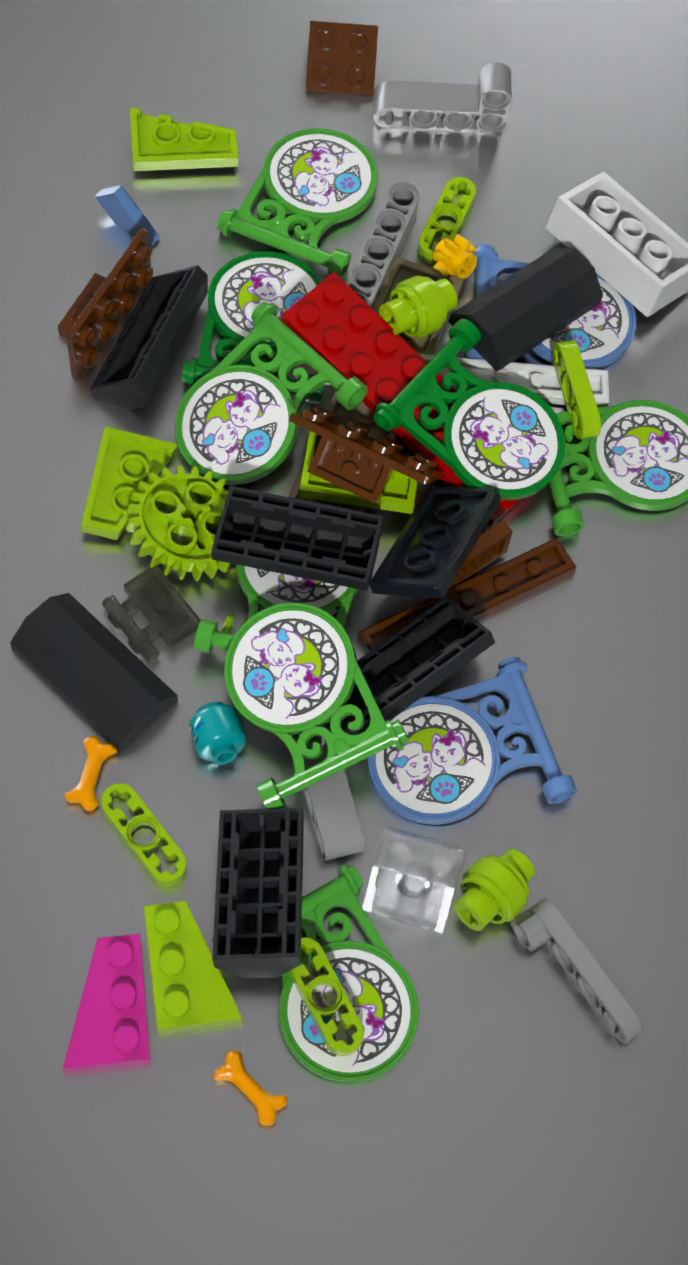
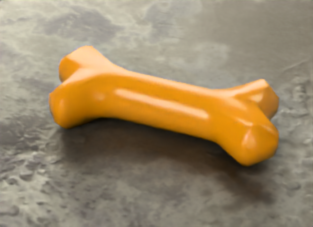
[64,735,117,812]
[214,1051,288,1126]

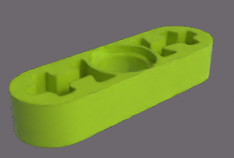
[417,177,476,266]
[552,340,601,439]
[101,783,187,888]
[288,937,364,1056]

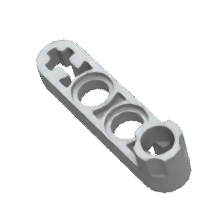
[510,898,643,1044]

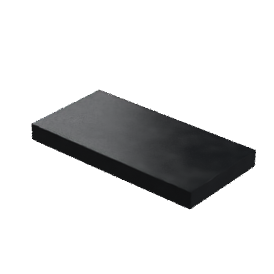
[369,486,502,599]

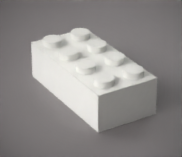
[545,171,688,318]

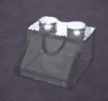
[362,826,468,933]

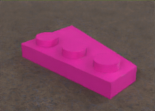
[63,934,150,1072]

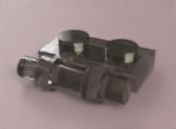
[102,566,201,663]

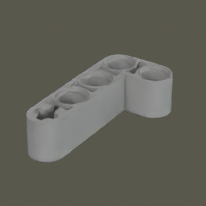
[374,62,512,133]

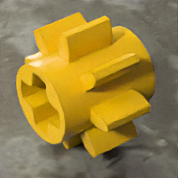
[433,234,477,279]

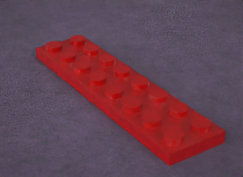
[281,272,521,527]

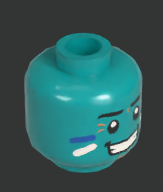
[189,702,247,764]

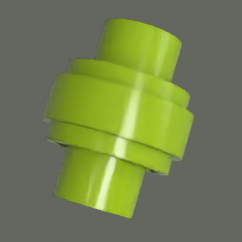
[379,276,458,338]
[454,848,536,931]

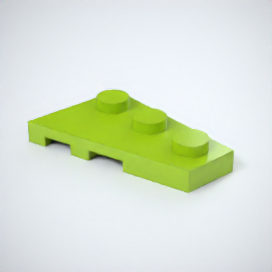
[130,107,238,171]
[80,426,178,540]
[299,431,418,514]
[144,901,243,1034]

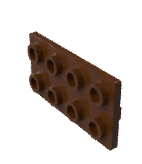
[58,228,153,378]
[289,406,444,504]

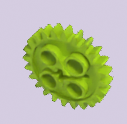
[125,465,231,581]

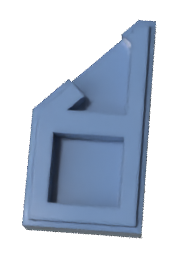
[95,186,160,246]

